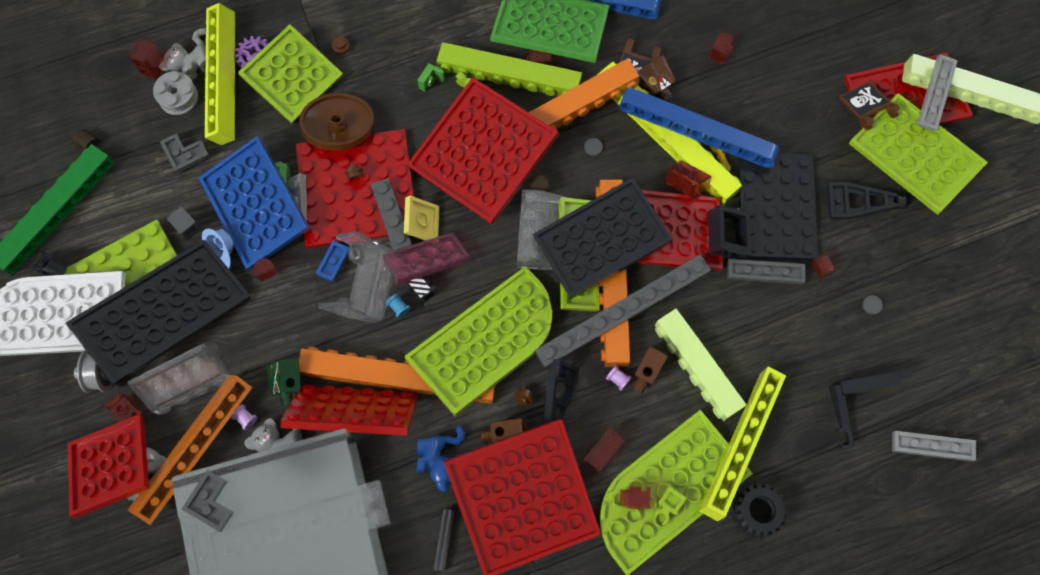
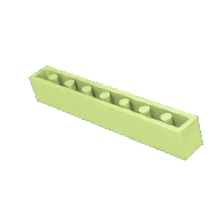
[902,54,1040,124]

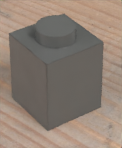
[167,206,201,240]

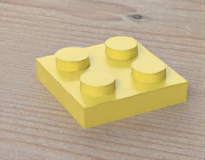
[404,196,439,243]

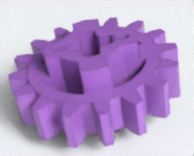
[234,36,269,69]

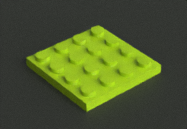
[238,24,343,124]

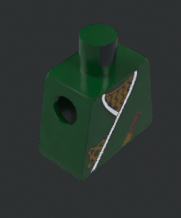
[266,359,300,407]

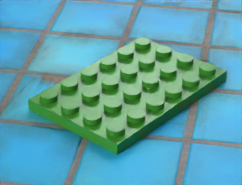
[491,0,609,63]

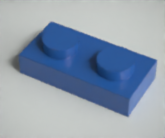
[315,241,351,283]

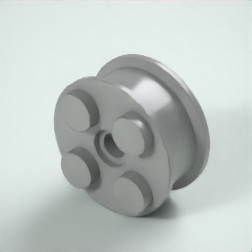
[153,71,198,115]
[74,350,114,393]

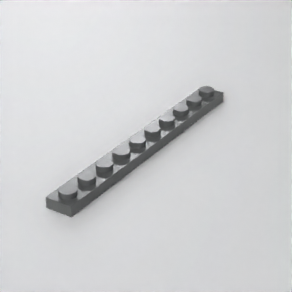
[535,254,711,368]

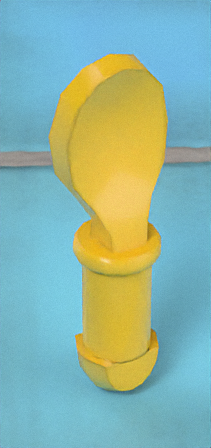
[710,146,731,172]

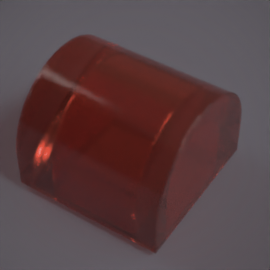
[811,253,835,279]
[254,258,278,282]

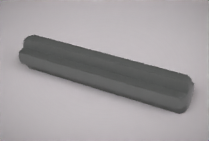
[434,509,454,572]

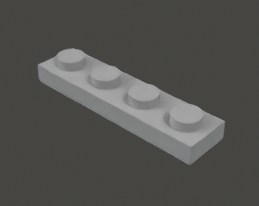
[916,54,958,131]
[892,431,976,462]

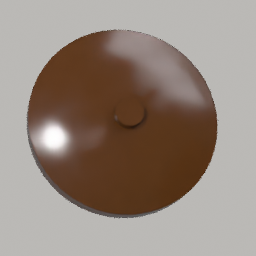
[299,93,374,150]

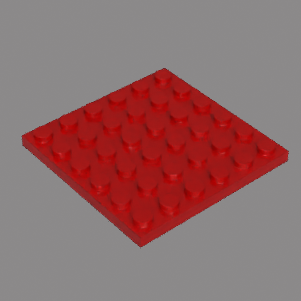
[407,77,560,225]
[296,129,414,249]
[444,418,601,575]

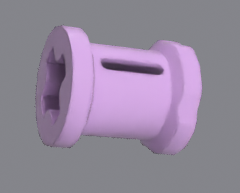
[606,365,632,391]
[230,404,258,431]

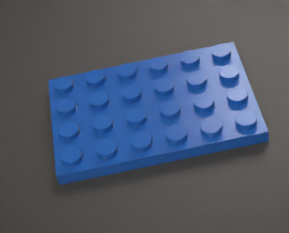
[199,136,311,270]

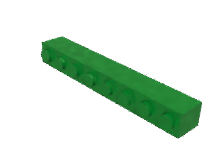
[0,144,115,276]

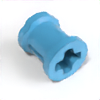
[385,293,411,319]

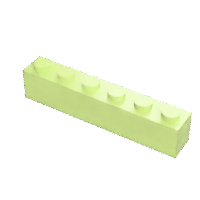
[655,309,746,421]

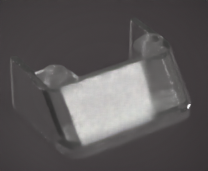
[318,231,397,322]

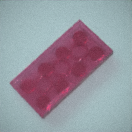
[383,232,469,285]

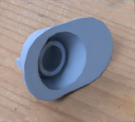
[202,229,233,269]

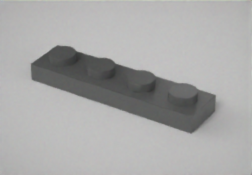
[371,178,412,253]
[727,259,805,284]

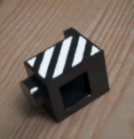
[407,272,437,304]

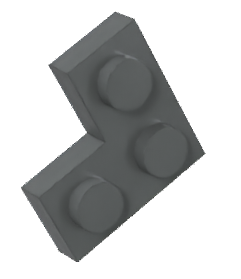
[160,133,210,174]
[182,470,234,532]

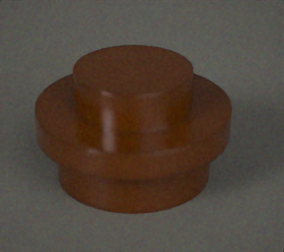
[332,37,350,54]
[344,165,363,179]
[514,388,533,406]

